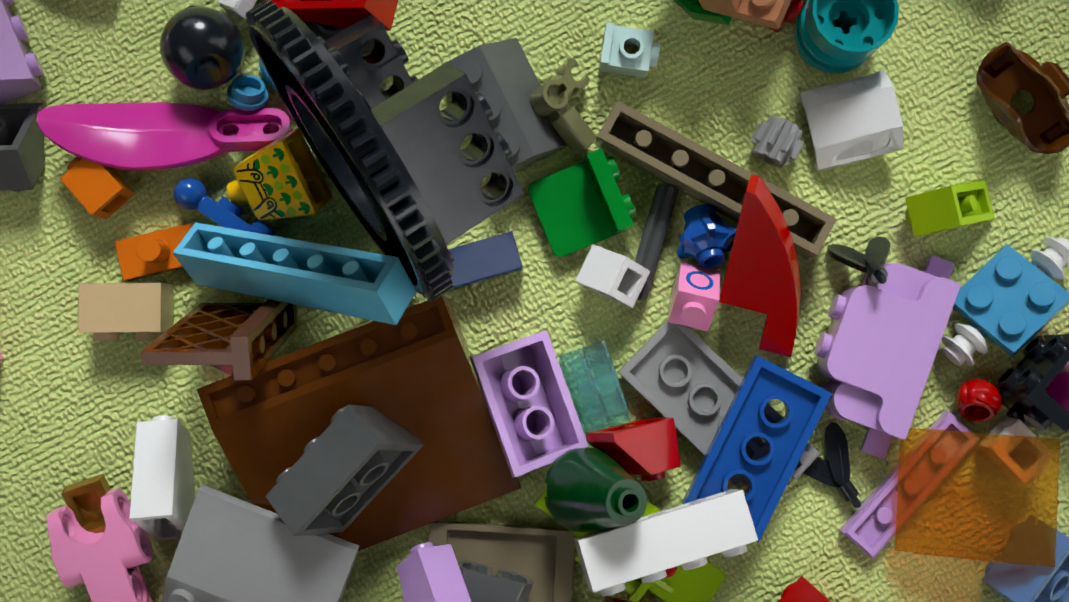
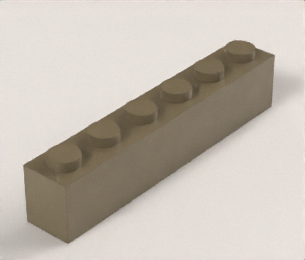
[595,100,837,259]

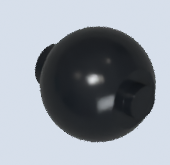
[160,6,245,90]

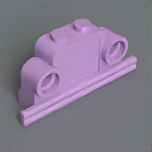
[814,255,961,459]

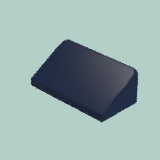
[448,231,523,290]

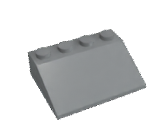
[161,485,359,602]

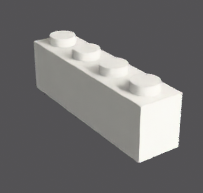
[573,489,758,596]

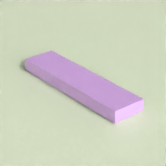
[839,411,980,559]

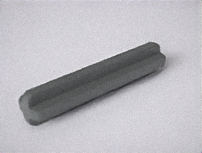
[635,184,678,301]

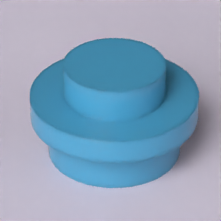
[227,75,268,111]

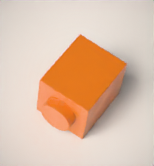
[59,157,136,219]

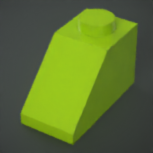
[905,180,995,237]

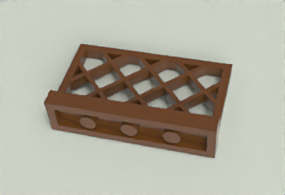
[141,299,297,380]

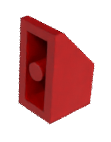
[586,418,681,481]

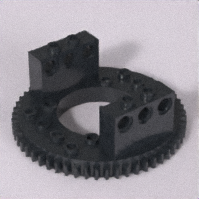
[245,0,524,302]

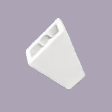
[129,415,195,541]

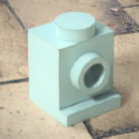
[598,22,660,78]

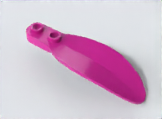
[37,103,292,171]

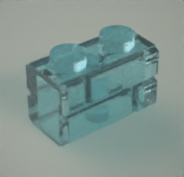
[558,340,631,434]

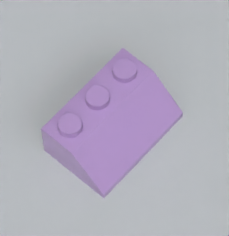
[0,0,44,104]
[470,330,589,478]

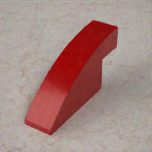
[719,174,801,357]

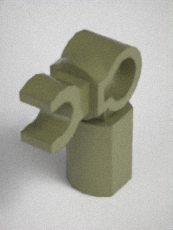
[530,59,597,155]

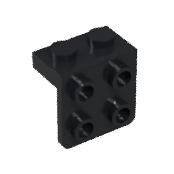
[997,334,1069,432]

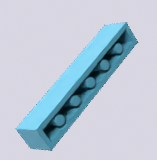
[173,222,416,325]

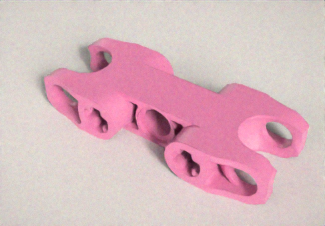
[47,487,153,602]

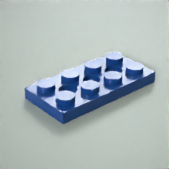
[682,356,832,543]

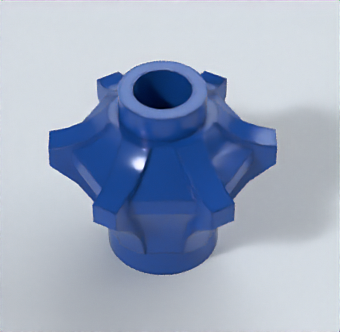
[677,204,737,268]

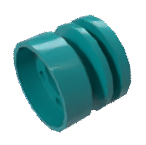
[794,0,899,74]

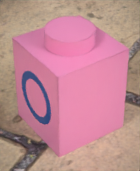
[668,261,721,331]

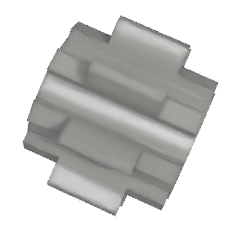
[750,115,804,169]

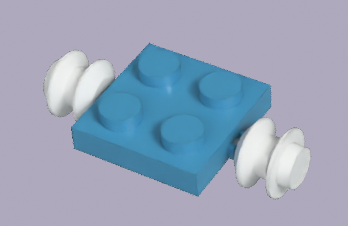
[941,237,1069,367]

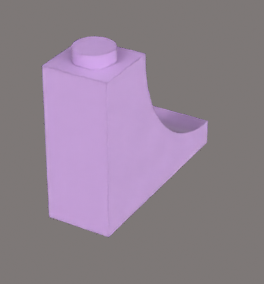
[397,542,471,602]

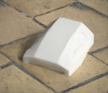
[798,70,903,172]

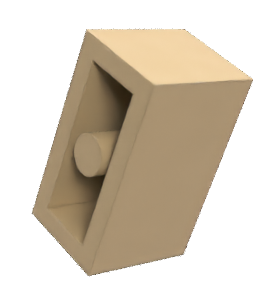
[78,283,174,341]

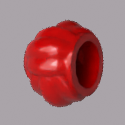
[955,379,1002,422]

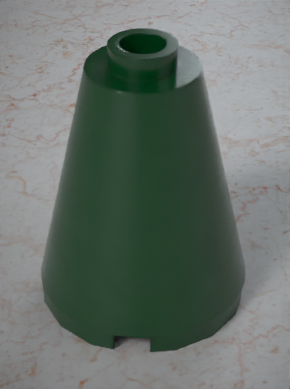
[545,447,647,532]

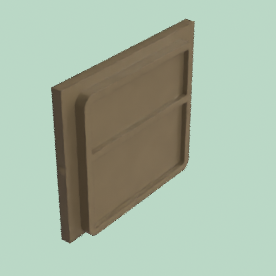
[429,521,575,602]

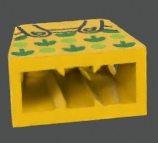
[227,128,332,220]

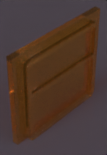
[895,428,1060,567]

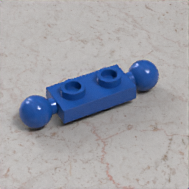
[174,178,276,236]

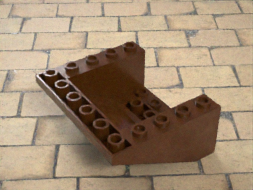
[197,296,521,551]

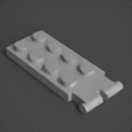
[617,319,820,493]

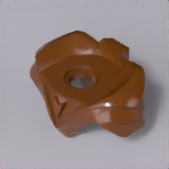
[976,42,1069,154]

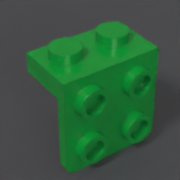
[528,148,637,257]

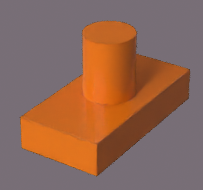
[114,223,194,281]

